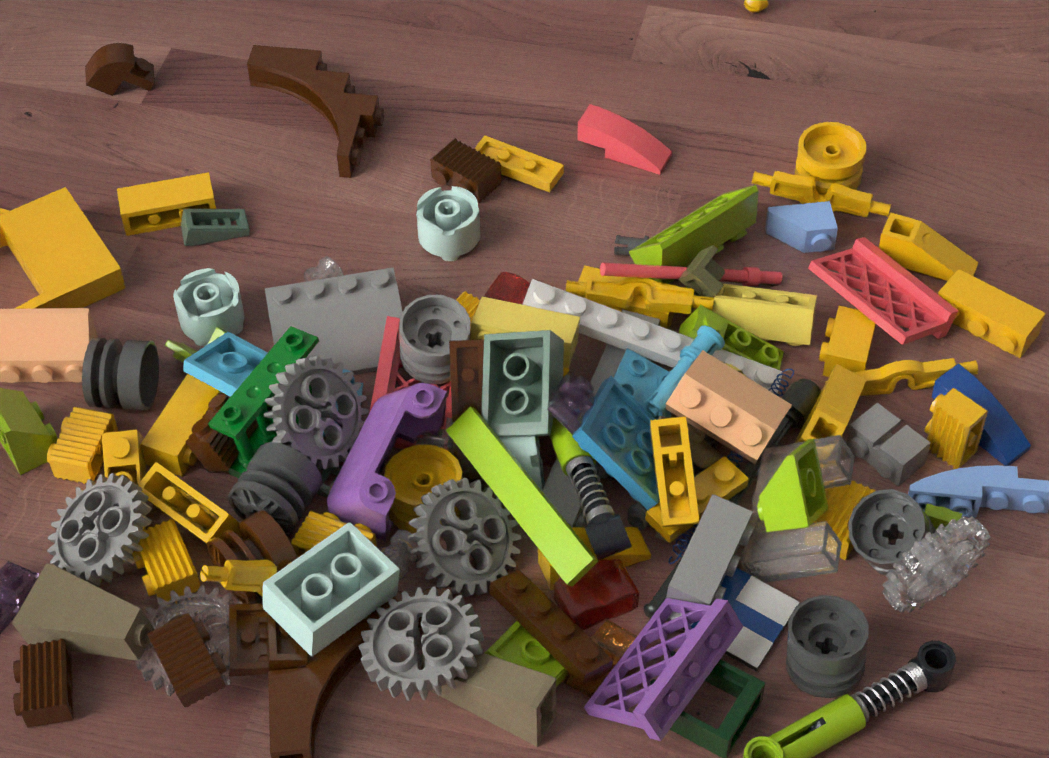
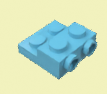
[183,332,268,397]

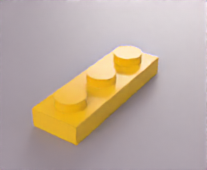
[475,136,564,193]
[645,456,749,543]

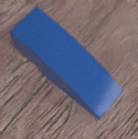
[931,363,1031,466]

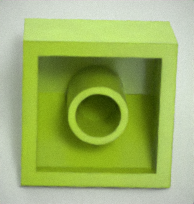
[0,388,58,475]
[757,439,828,532]

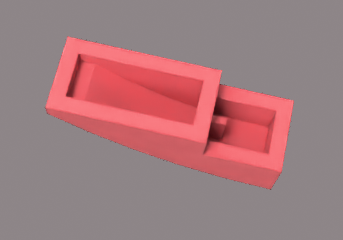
[578,104,672,175]

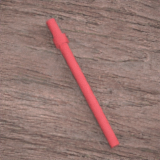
[600,263,782,287]

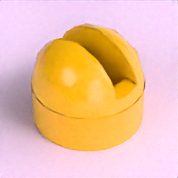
[744,0,768,13]

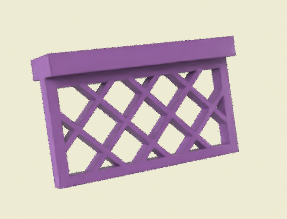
[584,598,743,741]

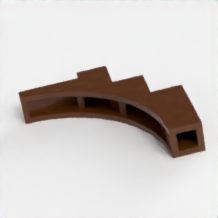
[247,45,384,178]
[268,587,452,758]

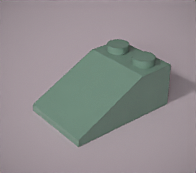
[482,330,564,437]

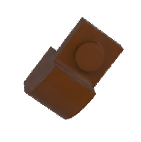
[85,43,155,96]

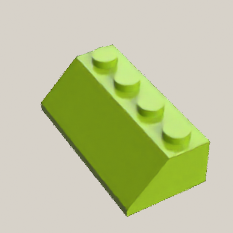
[629,185,759,284]

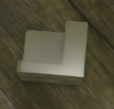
[678,245,725,297]

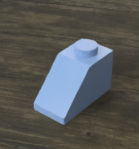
[765,201,838,253]

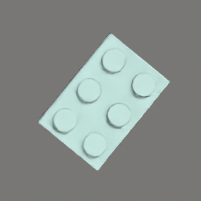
[263,522,400,657]

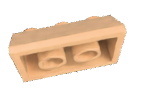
[0,308,98,383]
[666,350,792,464]

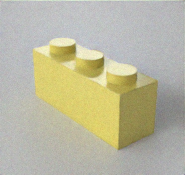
[713,283,817,346]
[470,296,580,368]

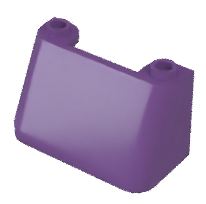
[327,383,447,542]

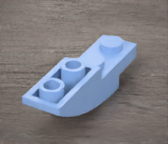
[908,465,1049,518]

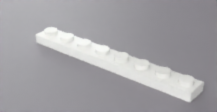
[523,279,782,393]

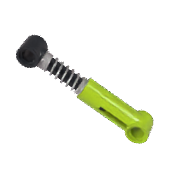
[549,377,632,561]
[743,640,956,758]

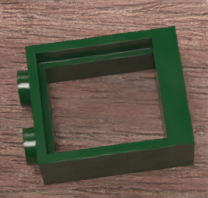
[650,651,765,758]

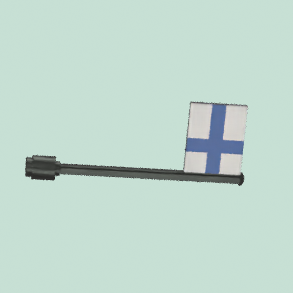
[643,378,821,672]

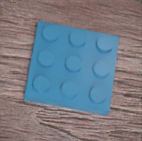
[572,376,659,510]

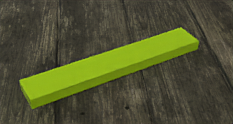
[446,406,598,586]

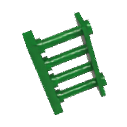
[208,326,320,478]

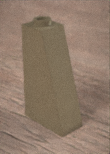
[12,563,155,661]
[421,653,557,747]

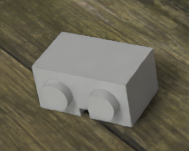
[846,403,931,486]

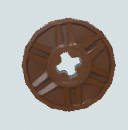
[207,510,298,604]

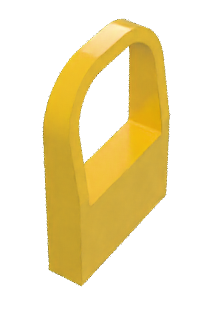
[0,187,126,309]

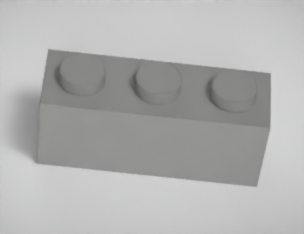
[666,494,755,606]

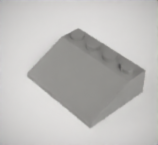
[265,268,403,375]

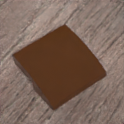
[228,604,308,677]

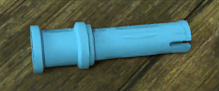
[644,325,725,416]

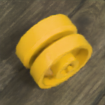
[795,122,866,194]
[384,444,463,534]

